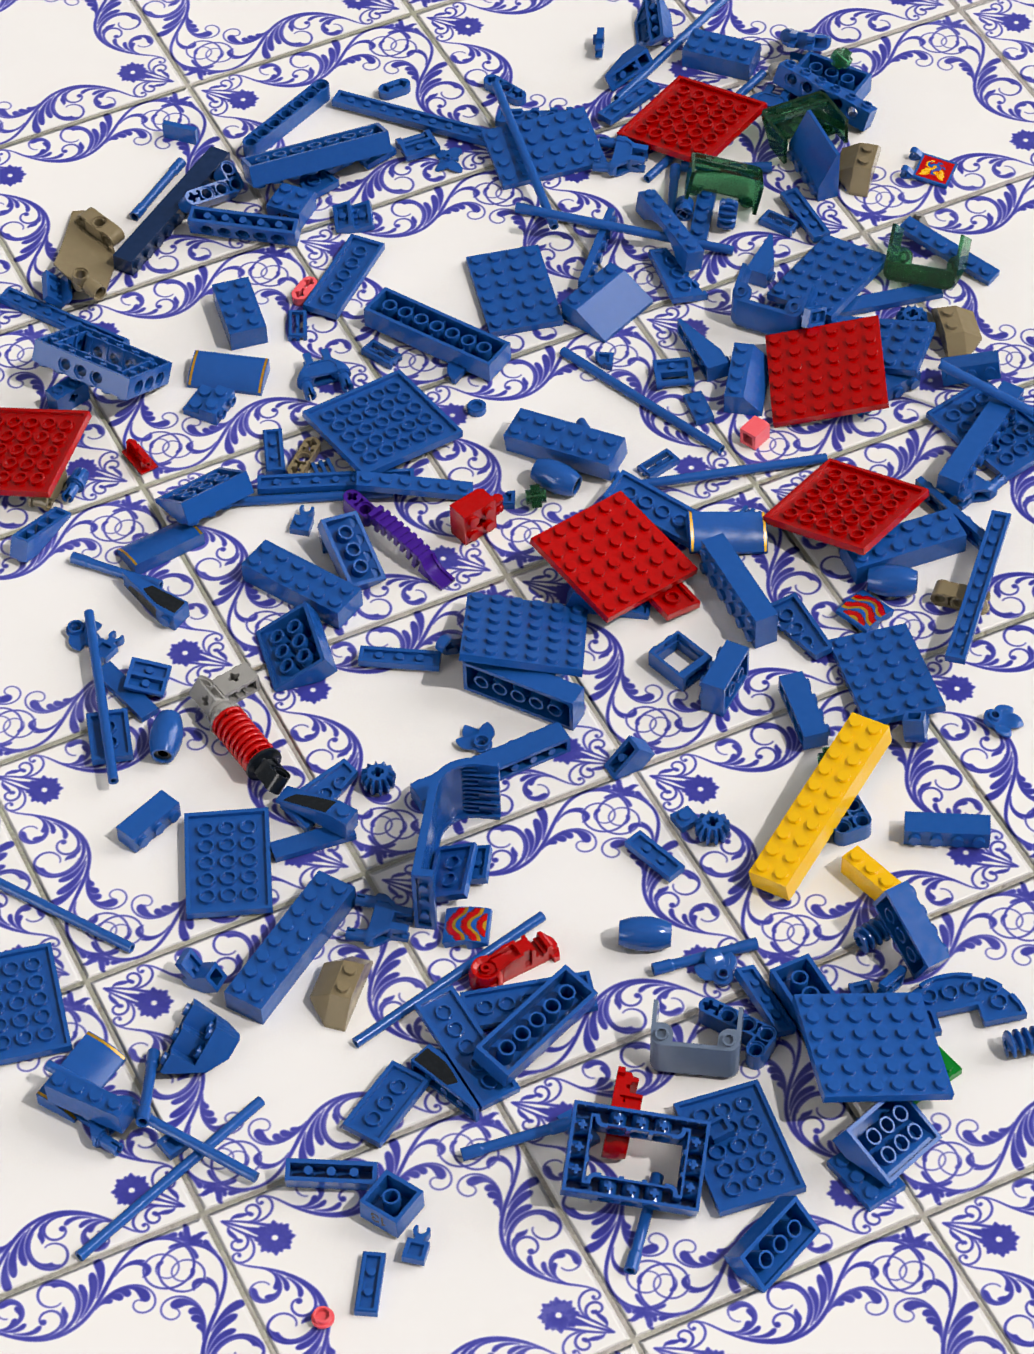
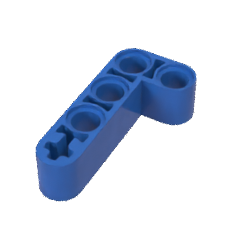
[178,161,244,213]
[833,795,872,846]
[698,997,777,1070]

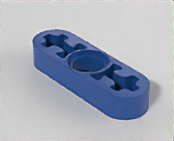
[484,74,526,106]

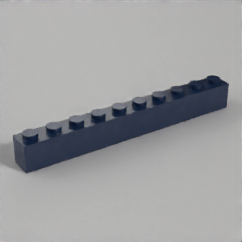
[113,146,231,276]

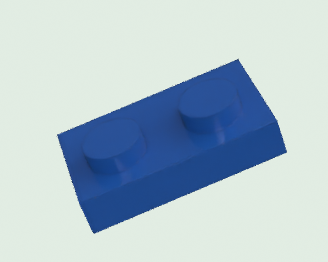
[41,270,73,309]

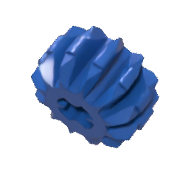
[717,198,738,230]
[896,304,928,322]
[360,761,396,796]
[695,810,730,846]

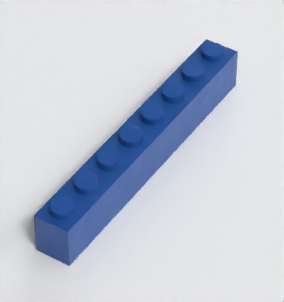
[936,380,1025,497]
[410,721,571,814]

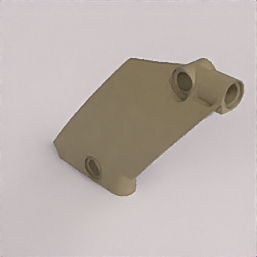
[53,207,125,301]

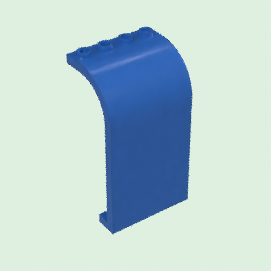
[411,758,501,930]

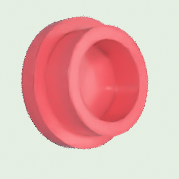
[311,1306,335,1329]

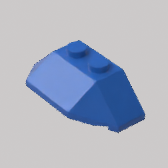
[634,0,674,47]

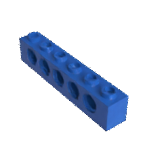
[772,59,878,132]
[187,205,301,246]

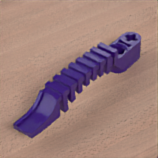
[343,489,455,591]

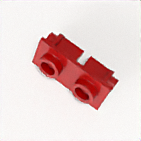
[122,439,158,475]

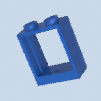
[649,631,712,692]

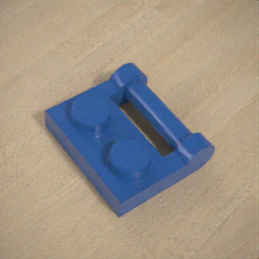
[395,129,440,162]
[652,357,695,390]

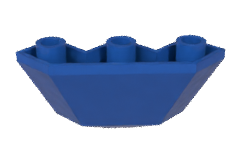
[159,999,240,1074]

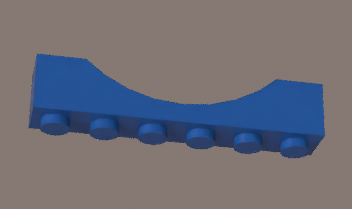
[635,189,704,272]

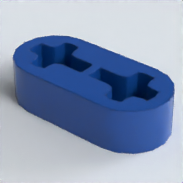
[378,78,411,101]
[435,633,462,655]

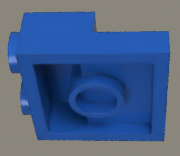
[183,384,236,426]

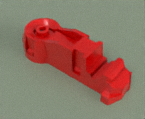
[469,931,560,990]
[601,1066,643,1160]

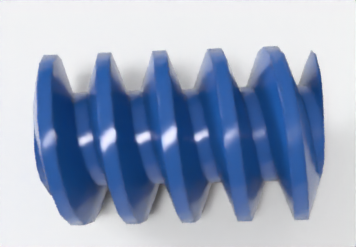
[853,915,890,954]
[1002,1026,1034,1058]

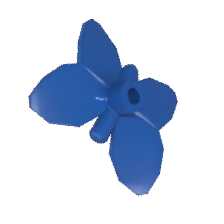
[435,147,463,173]

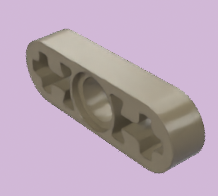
[287,437,321,474]

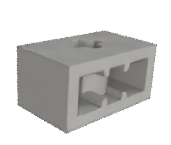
[212,662,260,704]

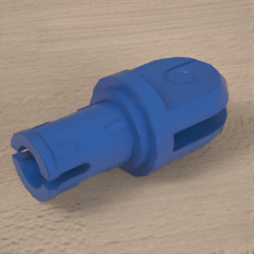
[61,467,89,503]

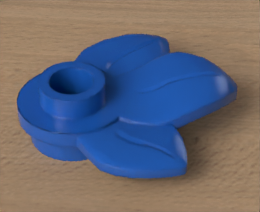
[66,620,102,651]
[983,705,1024,738]
[456,722,495,753]
[694,948,737,987]

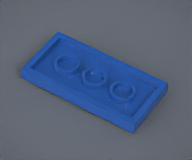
[342,1060,430,1148]

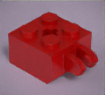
[450,489,504,546]

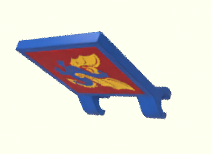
[900,147,958,189]

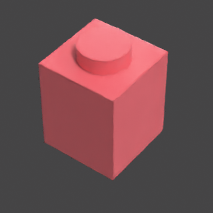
[740,416,770,450]

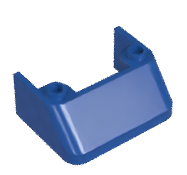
[731,263,818,335]

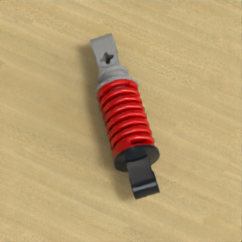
[189,675,291,795]

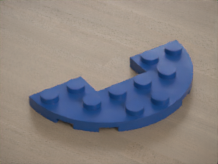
[299,145,397,199]
[912,972,1027,1037]

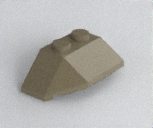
[839,143,881,197]
[931,306,982,357]
[310,956,373,1032]

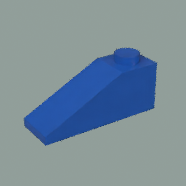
[604,44,654,92]
[748,234,776,289]

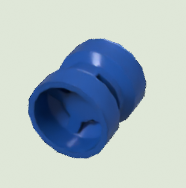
[675,195,694,221]

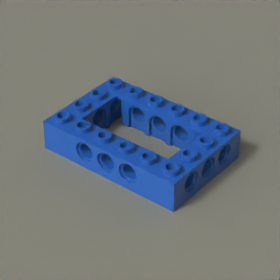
[32,323,172,401]
[560,1100,711,1217]

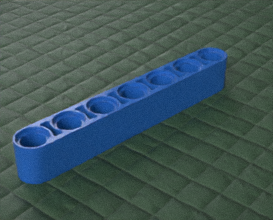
[242,79,330,157]

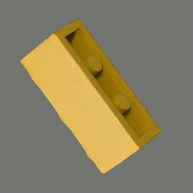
[841,845,902,901]

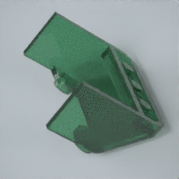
[762,91,848,164]
[684,152,764,215]
[883,223,972,290]

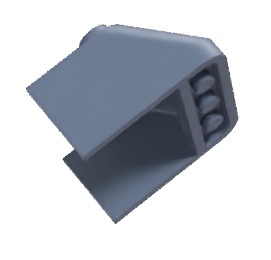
[650,999,744,1078]

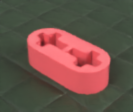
[291,276,317,306]

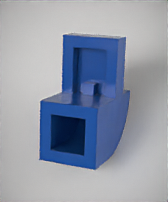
[902,711,930,743]
[175,948,227,993]

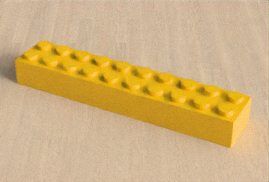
[749,712,892,901]

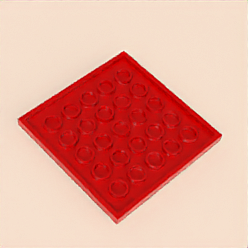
[617,75,767,167]
[765,315,889,428]
[0,407,92,498]
[763,458,929,556]
[530,491,698,623]

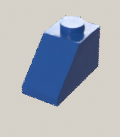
[604,735,655,780]

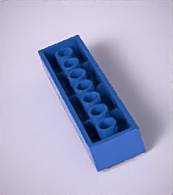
[240,122,392,189]
[364,287,511,382]
[224,871,356,1025]

